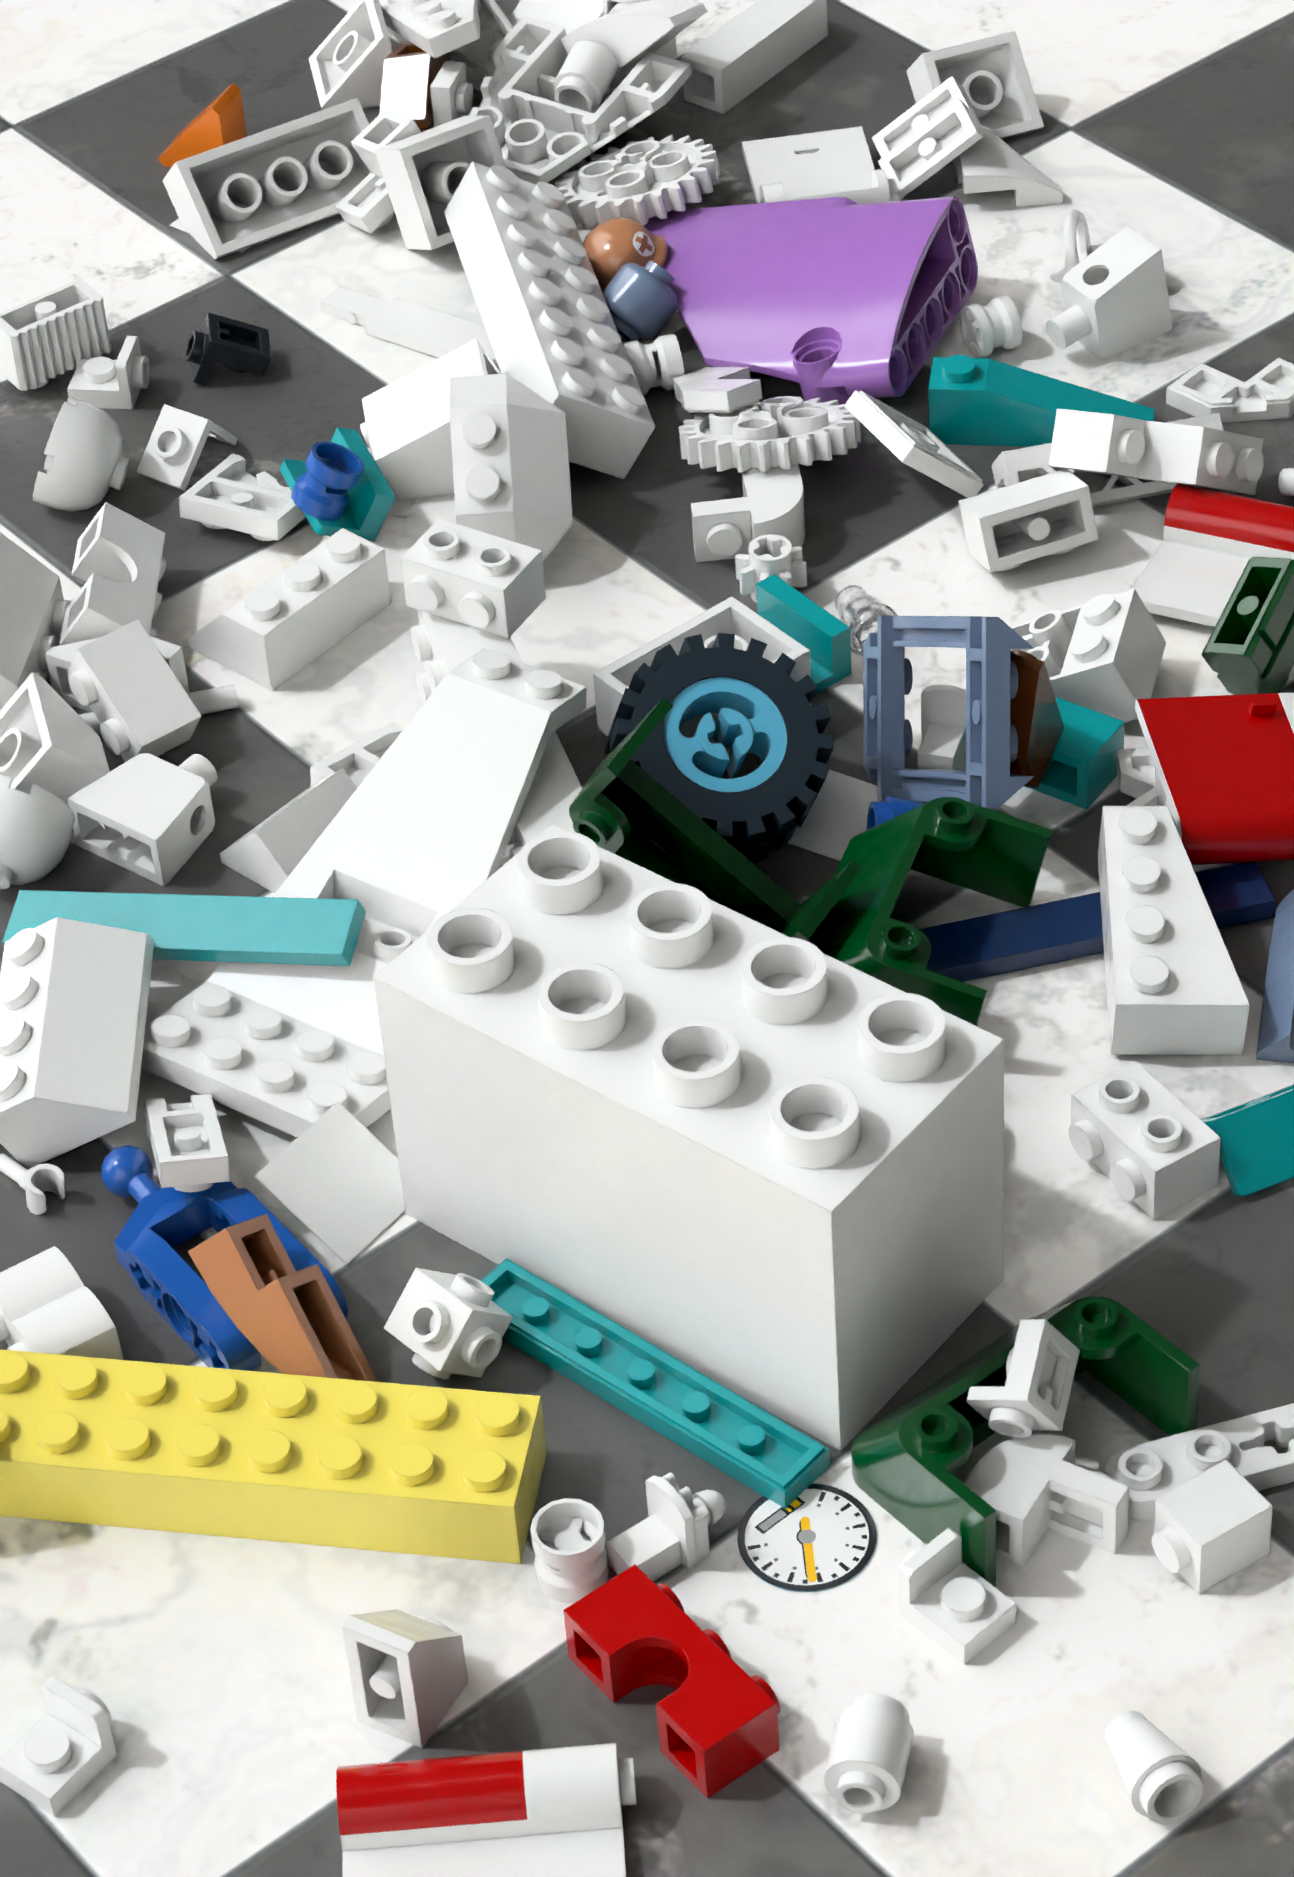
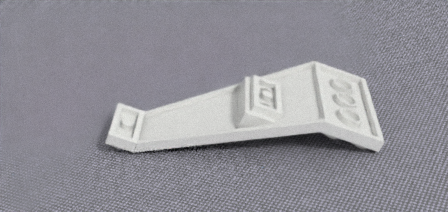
[141,648,587,1137]

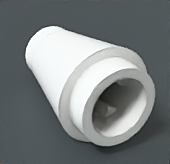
[1105,1711,1204,1824]

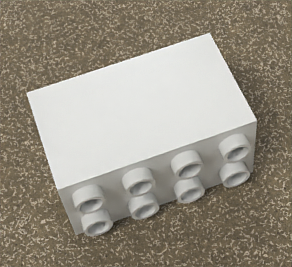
[373,824,1004,1451]

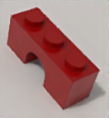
[563,1564,780,1799]

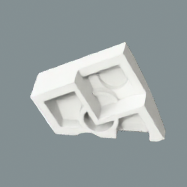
[953,126,1063,207]

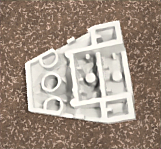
[469,15,692,184]

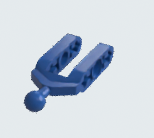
[101,1145,348,1371]

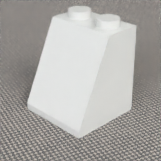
[360,338,501,500]

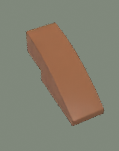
[188,1214,378,1382]

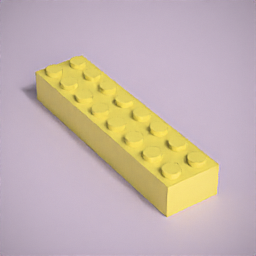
[0,1349,547,1564]

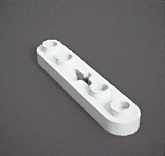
[1103,1403,1294,1521]

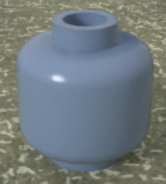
[602,260,679,341]

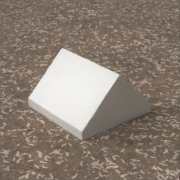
[309,0,392,110]
[219,767,357,893]

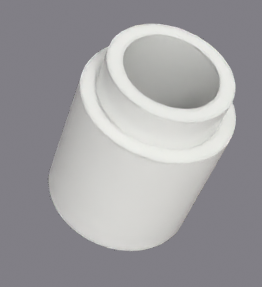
[554,41,618,112]
[824,1693,914,1813]

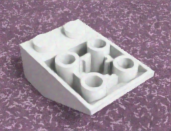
[961,588,1166,723]

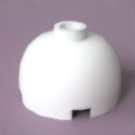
[33,396,130,511]
[0,775,75,889]

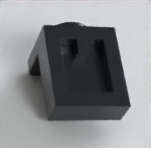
[185,312,271,385]

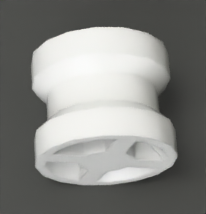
[960,295,1023,358]

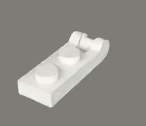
[144,1094,230,1192]

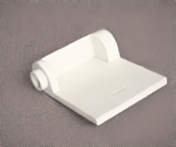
[742,126,899,204]

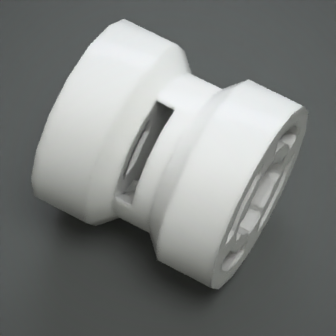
[622,334,684,395]
[530,1498,609,1603]

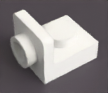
[430,61,476,127]
[67,336,150,409]
[966,1319,1080,1438]
[899,1528,1016,1665]
[0,1676,117,1817]

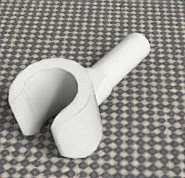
[0,1154,66,1215]

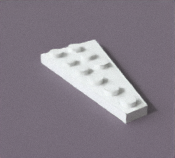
[353,0,481,58]

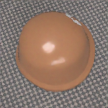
[583,217,668,292]

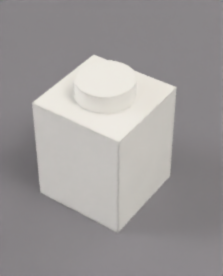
[1152,1459,1273,1594]

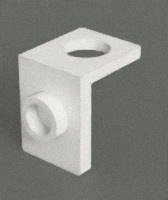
[137,404,238,491]

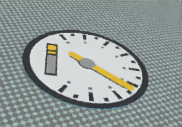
[737,1483,876,1592]

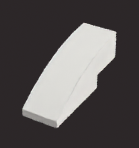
[560,0,708,70]

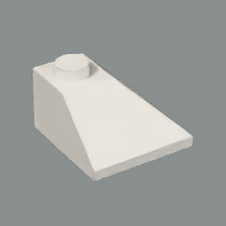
[906,31,1044,139]
[0,672,110,806]

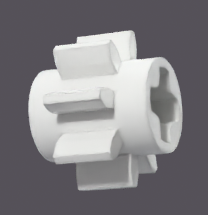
[735,534,807,603]

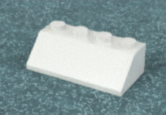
[162,98,371,259]
[0,917,154,1170]

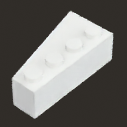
[1098,806,1250,1055]

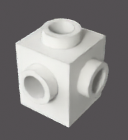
[384,1268,513,1380]

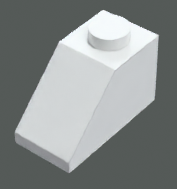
[342,1609,468,1748]

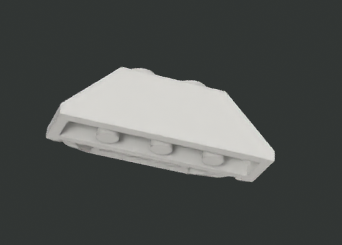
[449,373,573,560]

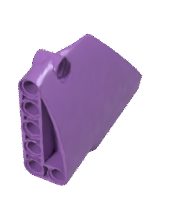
[642,196,978,405]

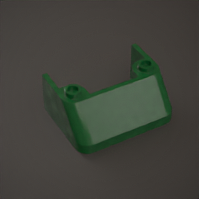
[569,697,862,941]
[807,797,1052,1026]
[851,1296,1200,1587]

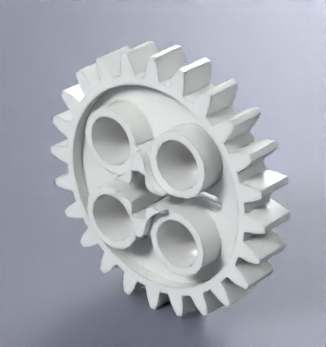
[555,135,721,230]
[679,396,861,472]

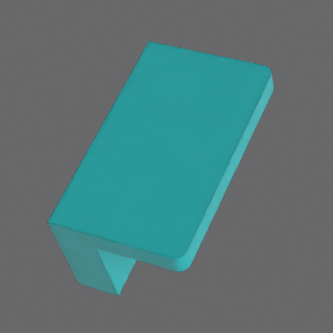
[279,427,396,542]
[756,574,852,694]
[1201,1084,1294,1197]

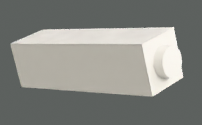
[681,0,828,114]

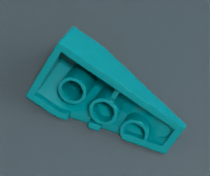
[929,355,1155,447]

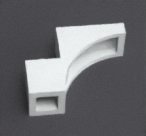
[1049,408,1264,495]

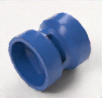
[291,441,364,521]

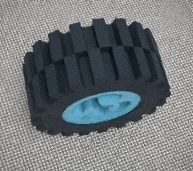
[604,633,833,864]

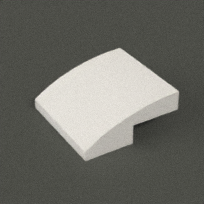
[872,76,982,200]

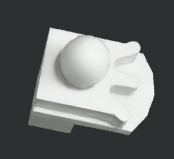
[918,684,966,770]
[606,1472,726,1581]

